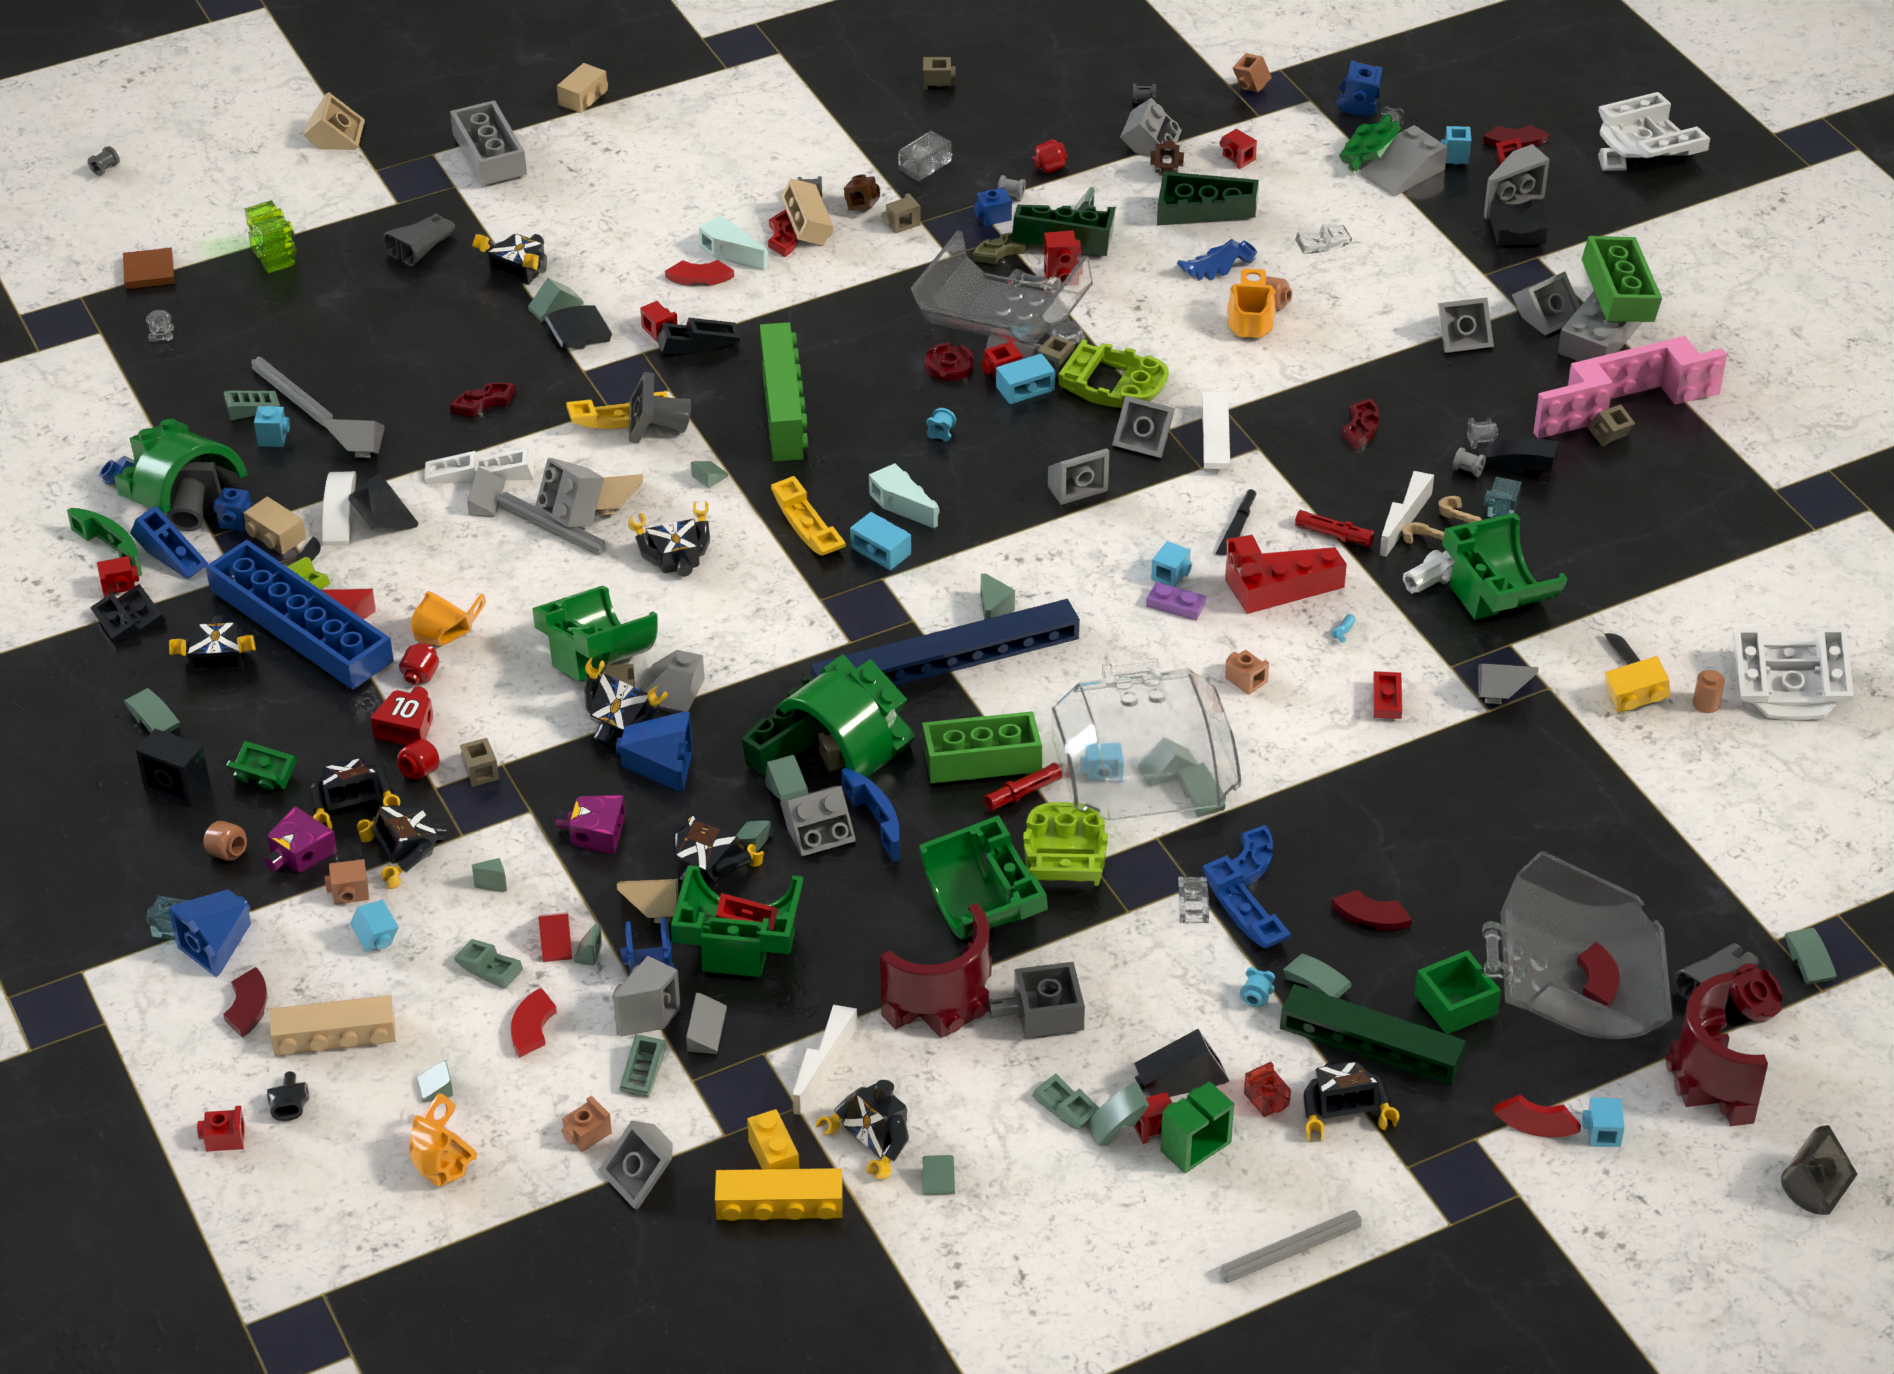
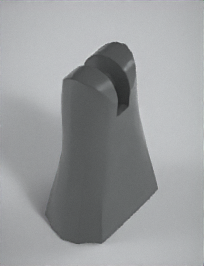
[382,213,455,267]
[1673,943,1760,1004]

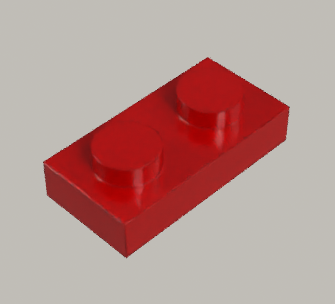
[1373,671,1402,719]

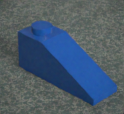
[130,505,209,580]

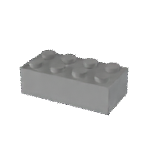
[450,100,527,186]
[1558,291,1642,361]

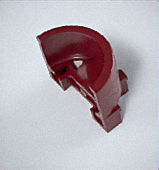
[880,903,992,1038]
[1665,972,1768,1126]

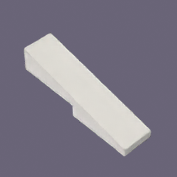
[1202,392,1230,469]
[425,447,534,484]
[1380,471,1434,557]
[792,1005,857,1115]

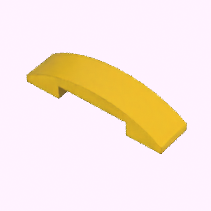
[566,391,668,429]
[771,476,846,556]

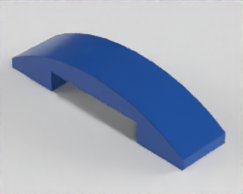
[841,768,900,862]
[1202,855,1291,948]

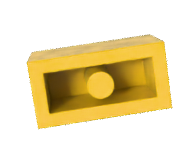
[1605,656,1670,713]
[747,1109,799,1170]

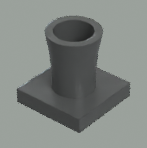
[629,372,691,443]
[166,462,222,531]

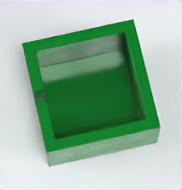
[1414,950,1501,1034]
[1160,1081,1235,1173]

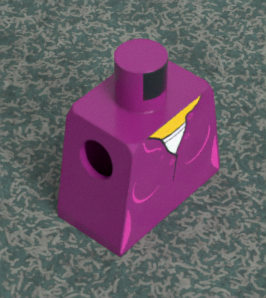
[555,795,625,854]
[264,806,337,872]

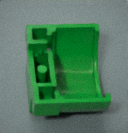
[114,419,248,513]
[1442,513,1567,619]
[532,586,658,682]
[779,654,916,778]
[919,815,1048,940]
[671,865,804,977]

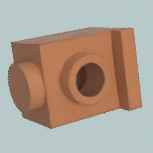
[1225,649,1269,695]
[561,1096,612,1152]

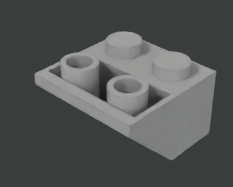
[1120,98,1182,159]
[535,458,604,527]
[780,786,856,856]
[612,956,681,1037]

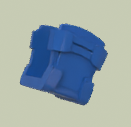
[1336,60,1383,117]
[621,918,674,976]

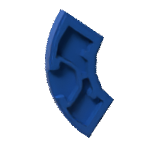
[1232,825,1273,886]

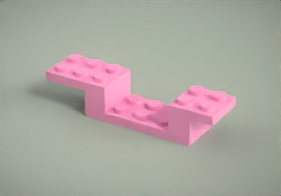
[1533,336,1727,439]

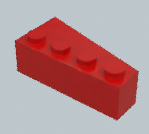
[1225,547,1347,614]

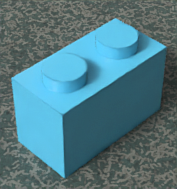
[996,353,1055,404]
[850,512,911,571]

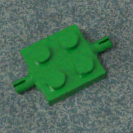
[1339,114,1401,172]

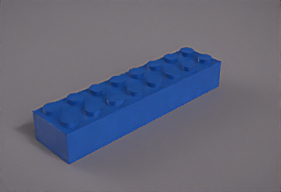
[205,540,394,690]

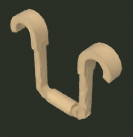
[1402,496,1482,544]

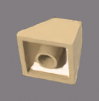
[304,92,365,150]
[595,474,643,516]
[617,879,678,923]

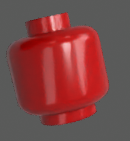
[1032,139,1068,174]
[399,643,440,685]
[397,739,440,780]

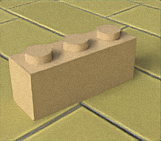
[781,178,834,246]

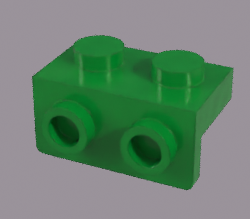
[226,741,298,790]

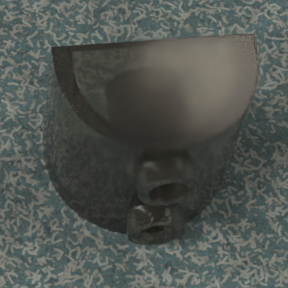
[1781,1125,1858,1215]

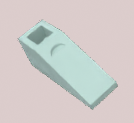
[699,216,768,270]
[869,463,939,528]

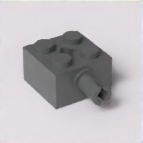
[988,961,1085,1038]

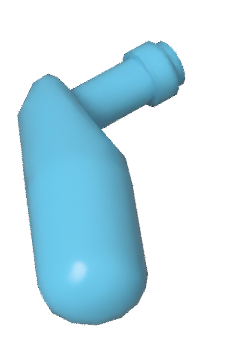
[1332,614,1356,643]

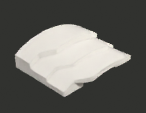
[1598,92,1710,158]
[1733,628,1854,720]

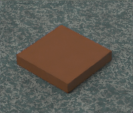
[123,247,175,289]

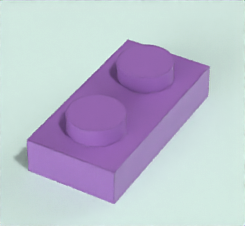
[1146,582,1206,621]

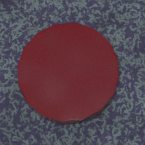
[924,343,974,381]
[1729,963,1783,1022]

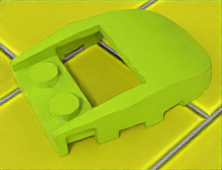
[1059,339,1169,408]
[1023,802,1108,886]

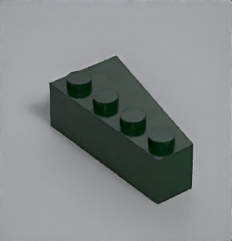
[1157,171,1259,226]
[1011,204,1116,256]
[742,674,831,776]

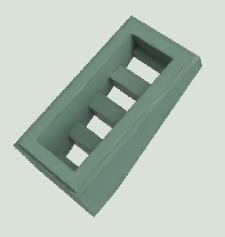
[223,391,280,421]
[619,1034,666,1097]

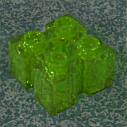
[244,200,297,274]

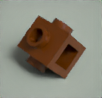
[1150,141,1184,176]
[844,174,880,211]

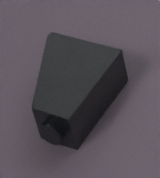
[1134,1029,1230,1097]

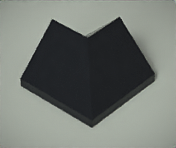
[348,473,418,529]

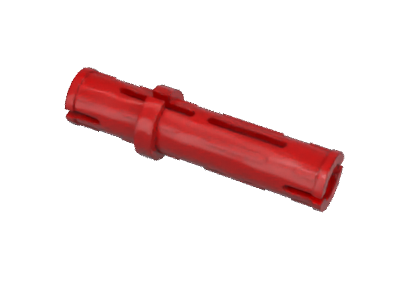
[1295,510,1375,547]
[983,762,1063,812]

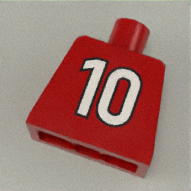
[371,686,433,745]

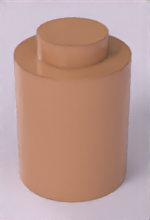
[1693,670,1725,713]

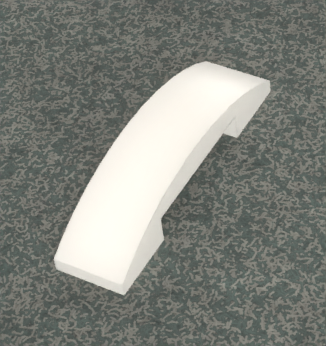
[322,471,356,545]

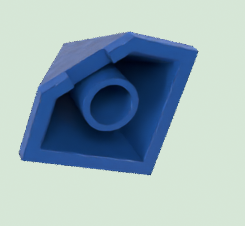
[616,712,693,792]
[169,889,251,977]

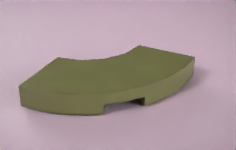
[972,233,1027,265]

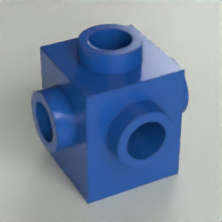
[213,487,254,532]

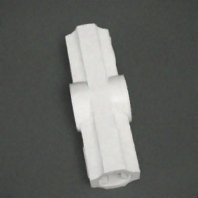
[1403,550,1454,594]

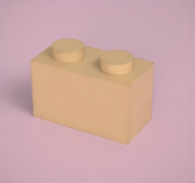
[557,63,608,113]
[243,497,306,555]

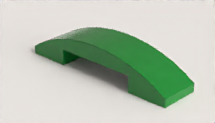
[67,508,142,576]

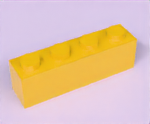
[715,1168,843,1221]

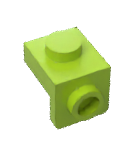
[287,557,331,590]

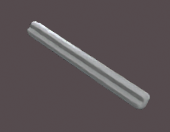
[251,357,333,426]
[498,492,606,554]
[1220,1210,1362,1283]

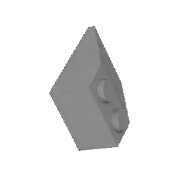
[1361,125,1447,197]
[1483,144,1550,219]

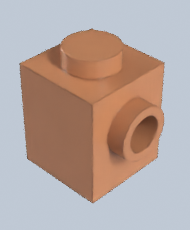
[1233,53,1272,92]
[325,859,369,904]

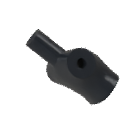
[267,1071,309,1121]

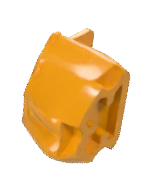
[1227,269,1276,338]
[411,591,486,646]
[409,1093,477,1186]

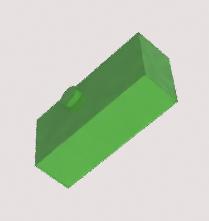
[1581,236,1662,322]
[922,711,1042,783]

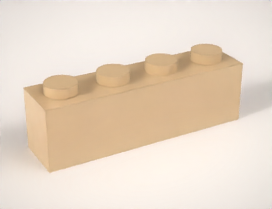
[270,995,396,1056]

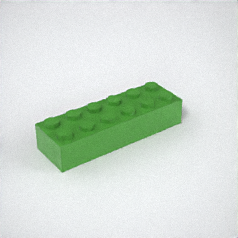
[760,322,808,461]

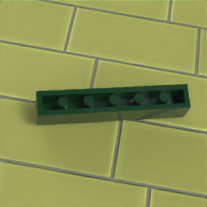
[1280,984,1466,1086]

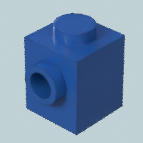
[974,187,1012,226]

